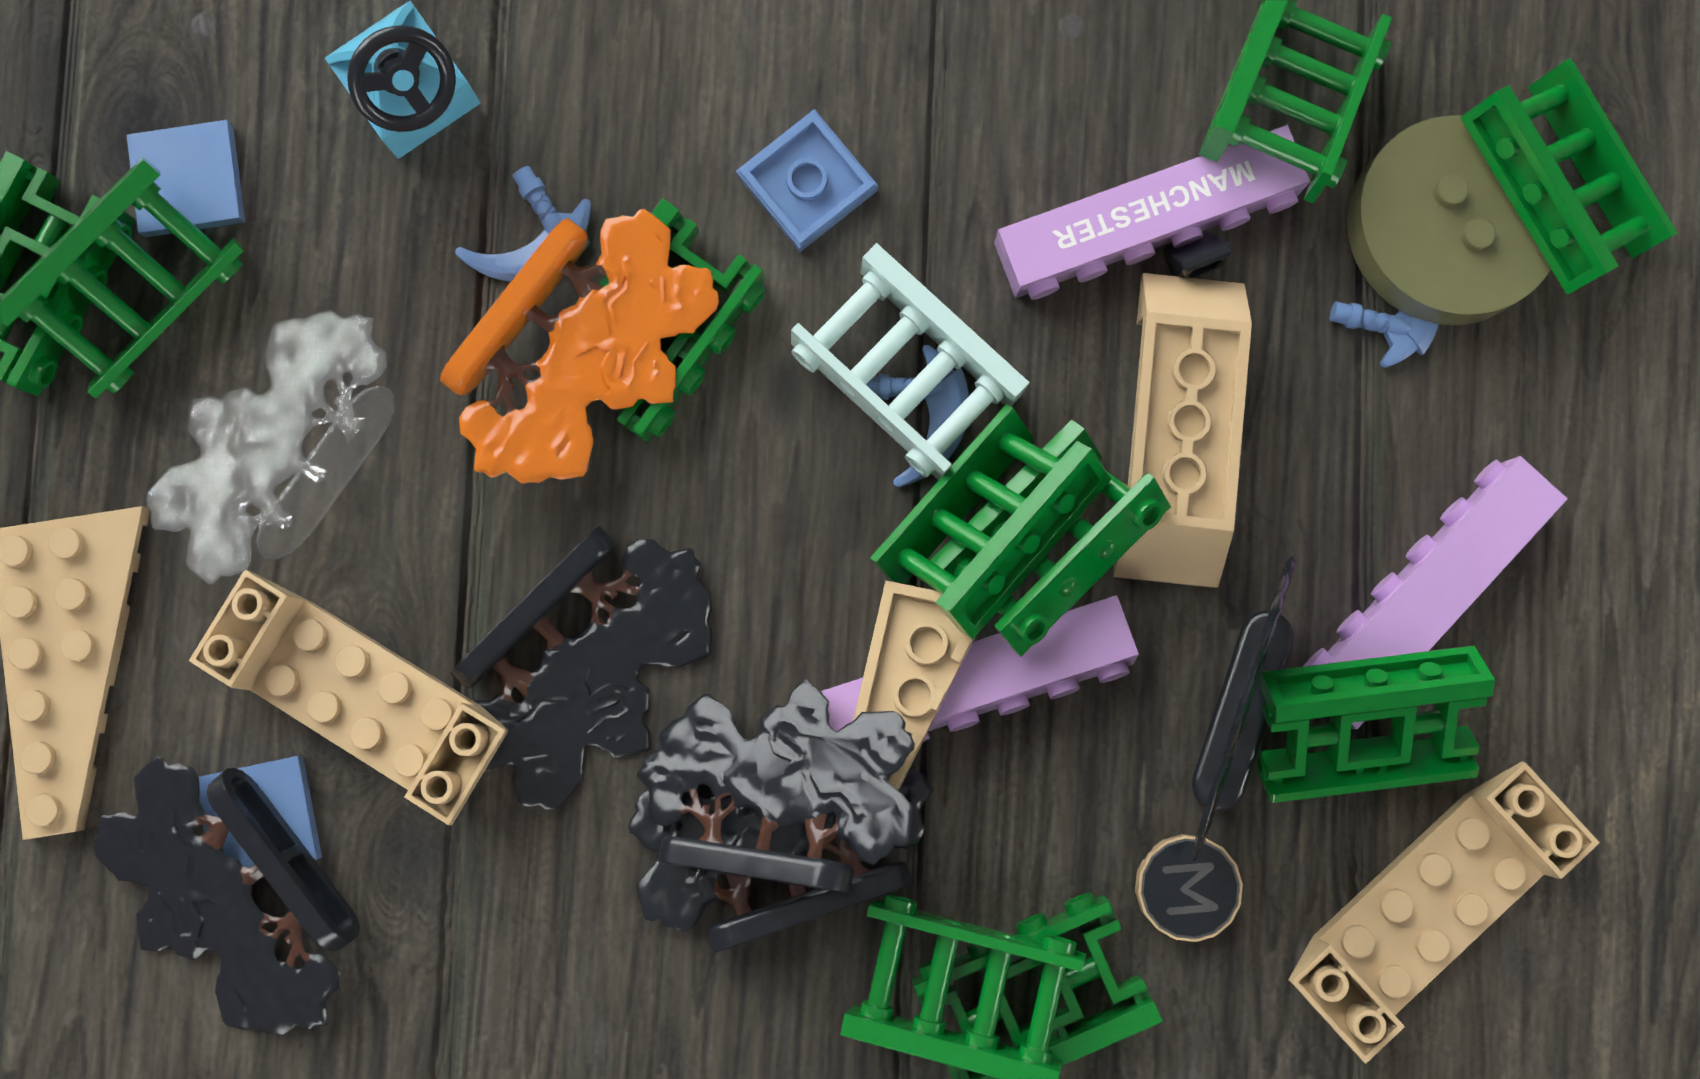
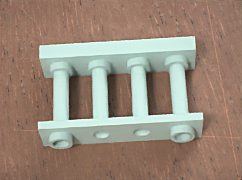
[791,243,1030,480]

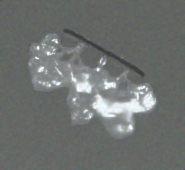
[146,310,395,585]

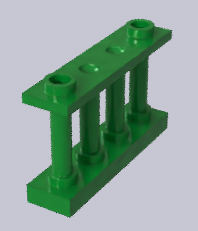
[1199,0,1392,204]
[1460,58,1678,295]
[0,156,244,399]
[870,404,1112,640]
[930,420,1171,657]
[840,894,1086,1079]

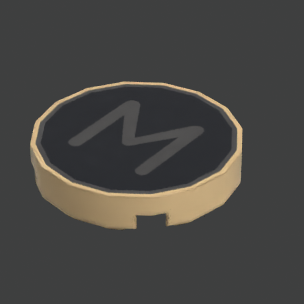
[1135,834,1243,942]

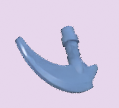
[455,166,591,282]
[1329,301,1439,368]
[866,345,969,487]

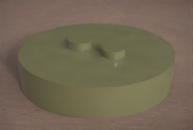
[1347,115,1551,325]

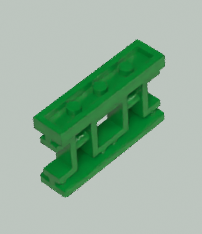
[0,151,135,396]
[599,198,767,443]
[1257,645,1495,803]
[912,892,1163,1079]

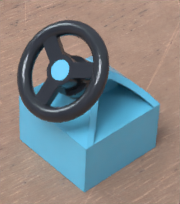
[325,1,481,159]

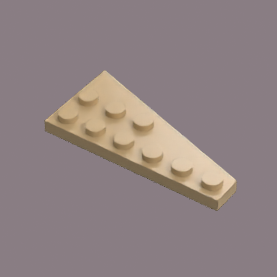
[0,506,151,840]

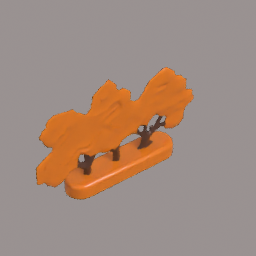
[440,209,719,484]

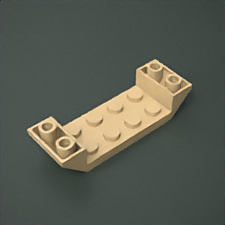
[1113,273,1252,588]
[189,570,509,825]
[1288,762,1600,1064]

